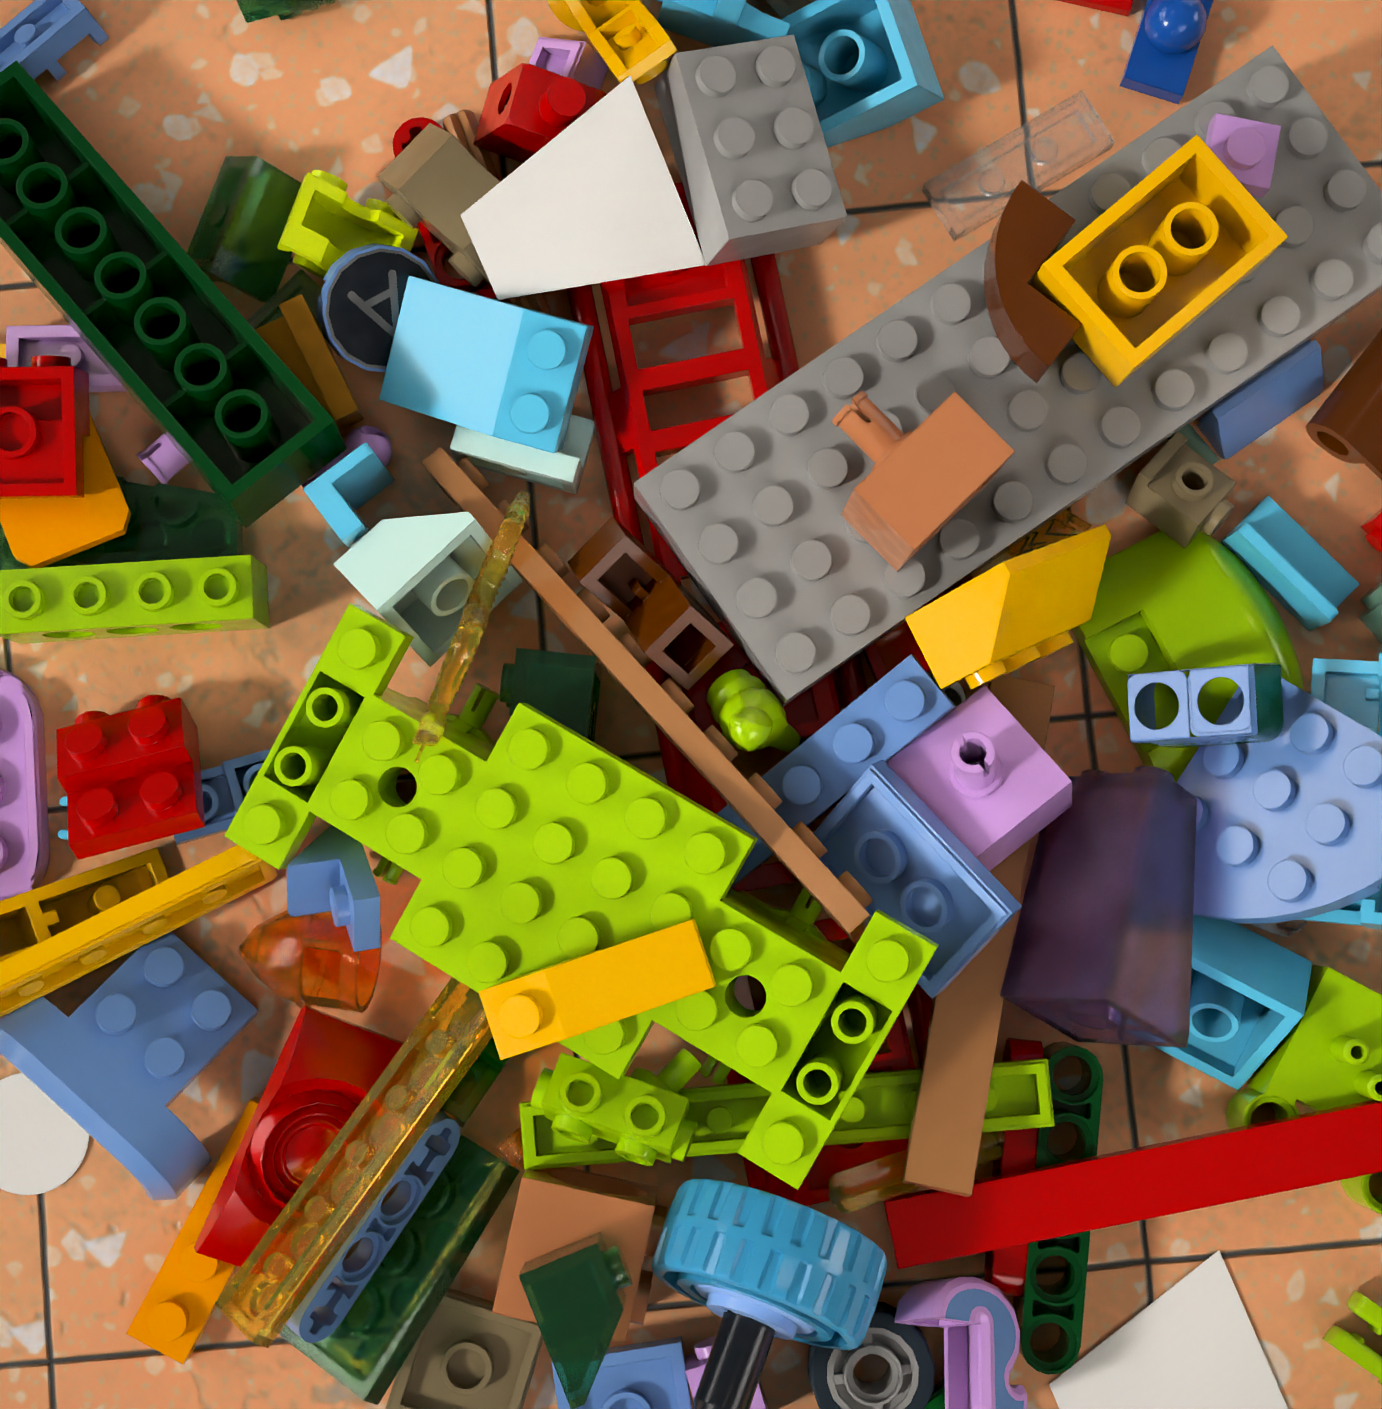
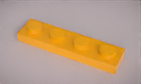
[126,1097,260,1364]

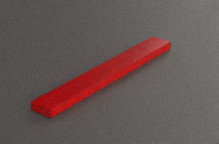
[883,1100,1382,1269]

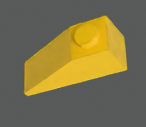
[0,847,169,962]
[478,918,717,1060]

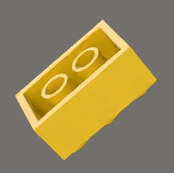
[1030,134,1288,388]

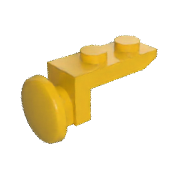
[547,0,678,84]

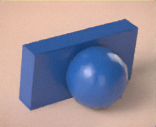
[1119,0,1213,104]

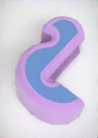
[894,1277,1027,1409]

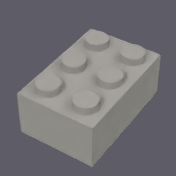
[654,35,847,266]

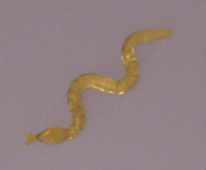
[412,490,530,763]

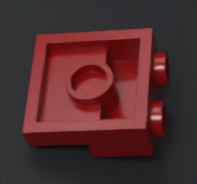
[0,355,90,499]
[56,695,205,860]

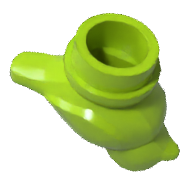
[707,669,801,752]

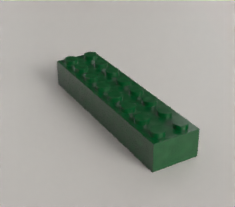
[0,60,347,528]

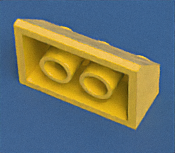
[905,524,1111,690]

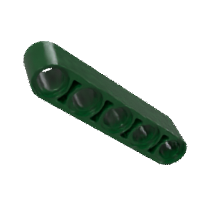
[1013,1041,1103,1375]

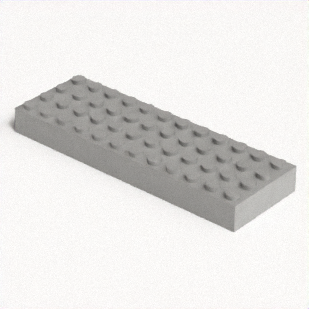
[634,45,1382,707]

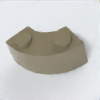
[377,123,500,288]

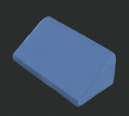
[1197,339,1324,459]

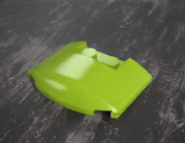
[1072,531,1304,802]

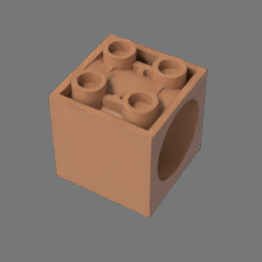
[492,1167,667,1343]

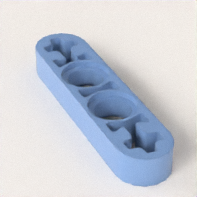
[279,1104,460,1343]

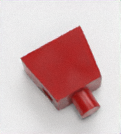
[473,63,607,163]

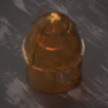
[239,910,382,1013]

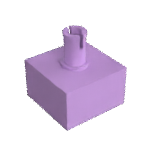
[886,685,1072,871]

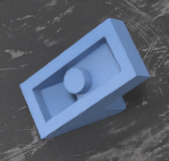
[286,825,380,952]

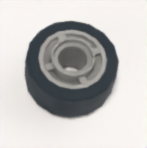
[808,1302,935,1409]

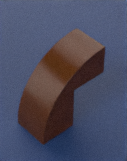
[984,180,1082,384]
[568,516,734,691]

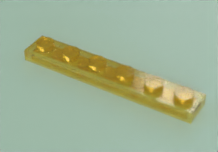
[214,977,493,1348]

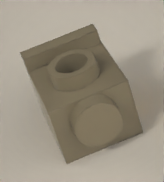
[1125,431,1236,548]

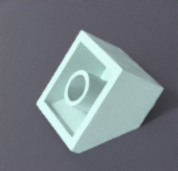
[334,512,523,667]

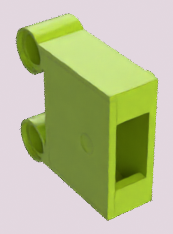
[1226,965,1382,1214]

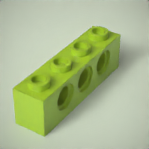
[0,555,270,644]

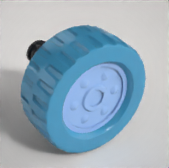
[652,1179,887,1409]

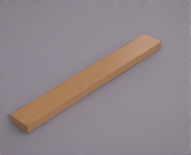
[901,675,1055,1197]

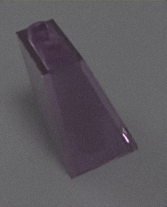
[1000,766,1197,1048]

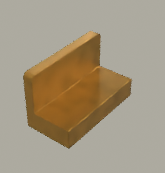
[255,294,364,431]

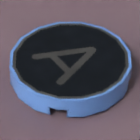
[316,243,439,372]

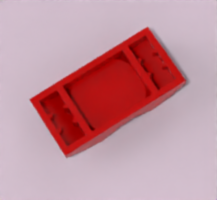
[194,1004,422,1283]

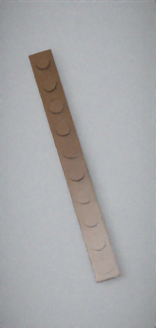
[421,446,873,943]

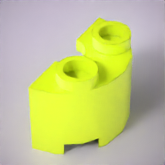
[277,170,419,279]

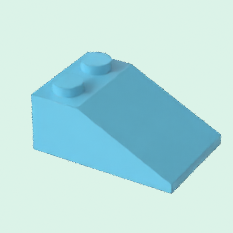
[781,0,945,148]
[379,275,594,453]

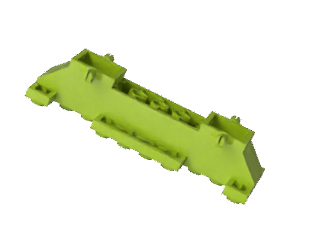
[224,603,939,1190]

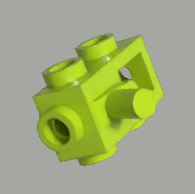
[531,1048,702,1166]

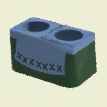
[1127,663,1284,748]

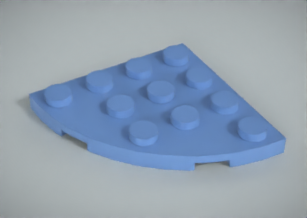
[1113,662,1382,924]

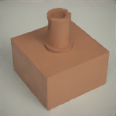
[831,390,1015,572]

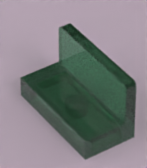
[187,156,302,303]

